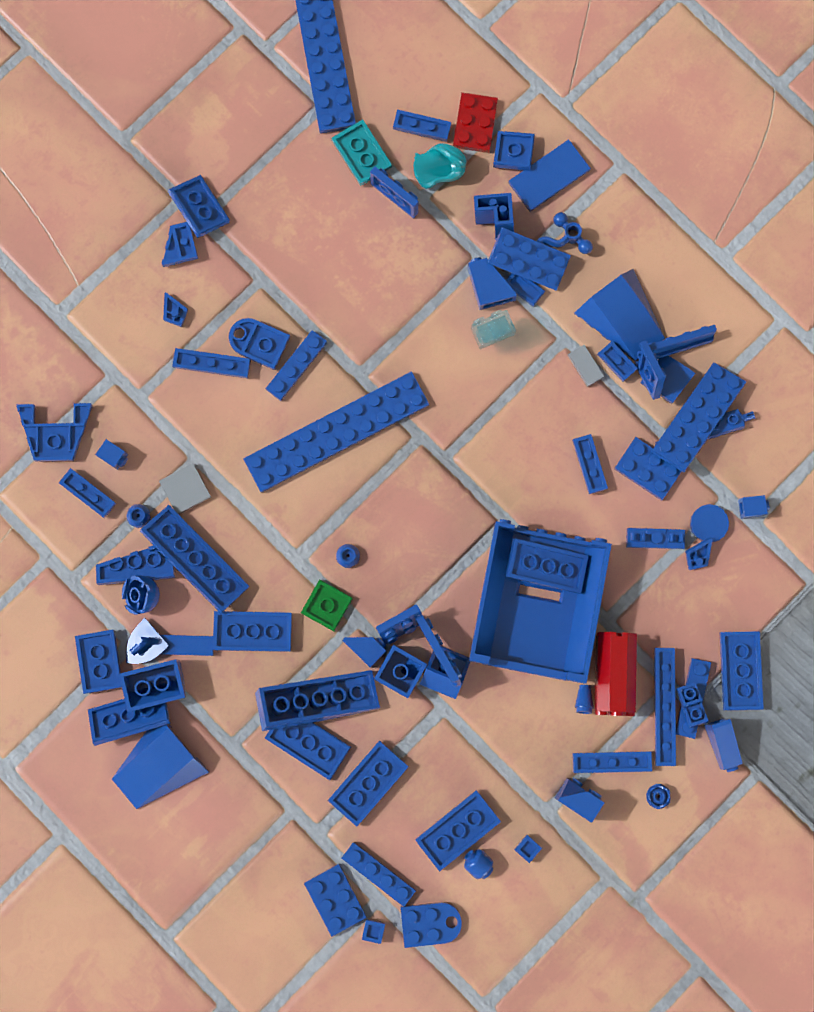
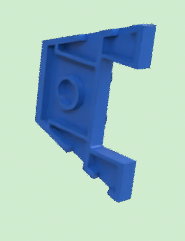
[16,403,92,462]

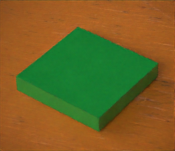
[301,579,353,632]

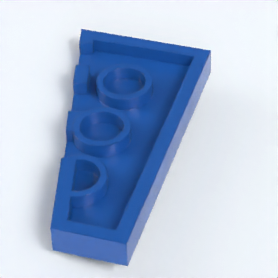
[96,545,175,585]

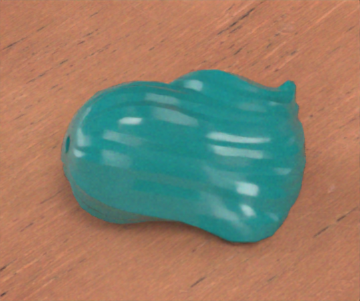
[413,143,467,189]

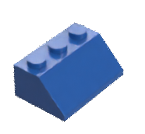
[119,659,186,712]

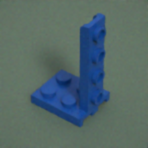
[635,325,717,400]
[376,604,462,687]

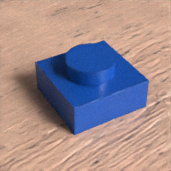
[514,835,542,863]
[362,919,385,944]

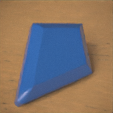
[163,292,188,327]
[685,537,713,570]

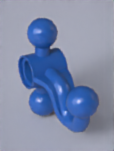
[537,212,593,254]

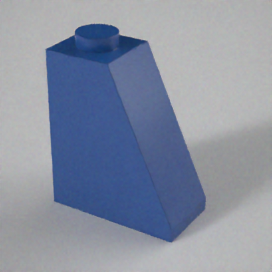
[468,257,517,310]
[704,718,743,772]

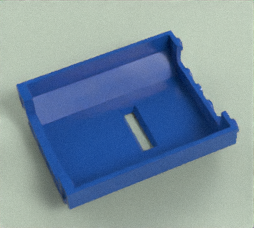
[469,519,612,684]

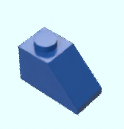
[342,637,386,668]

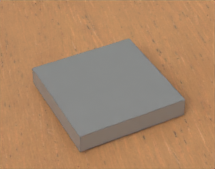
[159,463,211,514]

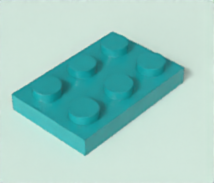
[331,119,392,186]

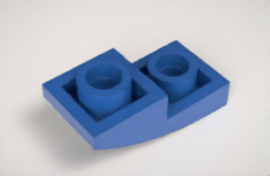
[677,682,709,728]

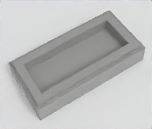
[568,345,604,387]

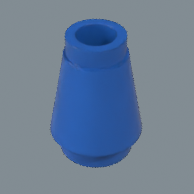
[575,685,594,714]

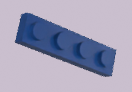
[265,330,327,401]
[172,348,251,379]
[676,658,711,739]
[572,751,652,773]
[341,842,416,907]

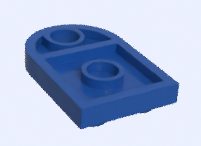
[229,318,290,370]
[400,902,462,948]

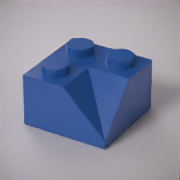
[374,645,427,698]
[555,778,604,823]

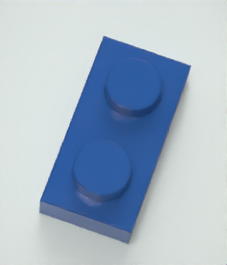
[597,341,638,382]

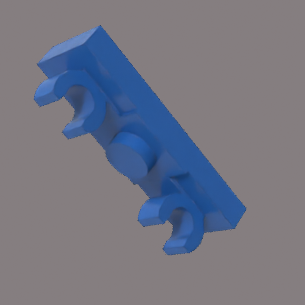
[626,528,685,549]

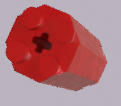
[595,632,637,716]

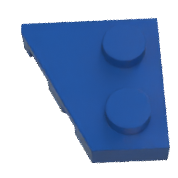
[162,222,198,267]

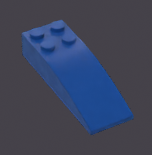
[255,670,380,731]

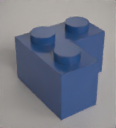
[474,193,514,238]

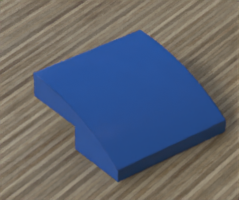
[640,356,695,404]

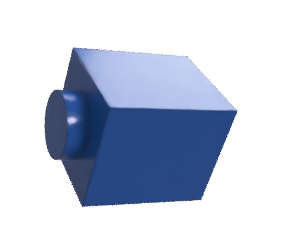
[95,439,128,470]
[738,495,770,519]

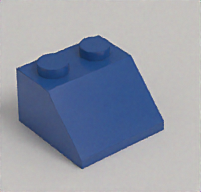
[420,646,471,699]

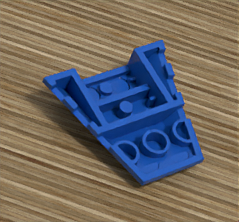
[574,269,665,361]
[112,724,209,809]

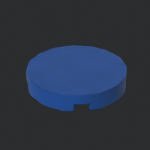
[690,504,729,542]

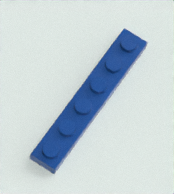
[654,648,676,766]

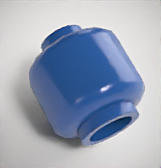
[464,849,493,879]

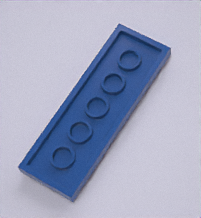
[652,362,746,473]
[140,505,249,613]

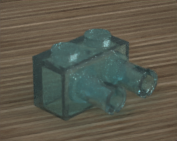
[471,310,516,349]

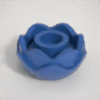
[126,504,151,528]
[336,544,360,568]
[646,784,671,809]

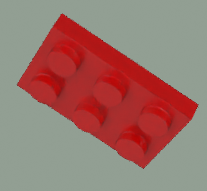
[453,92,498,153]

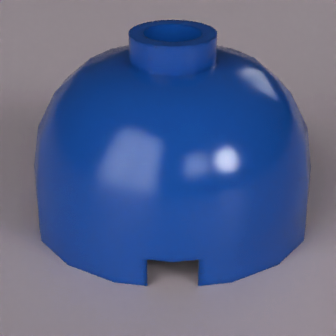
[122,575,160,615]

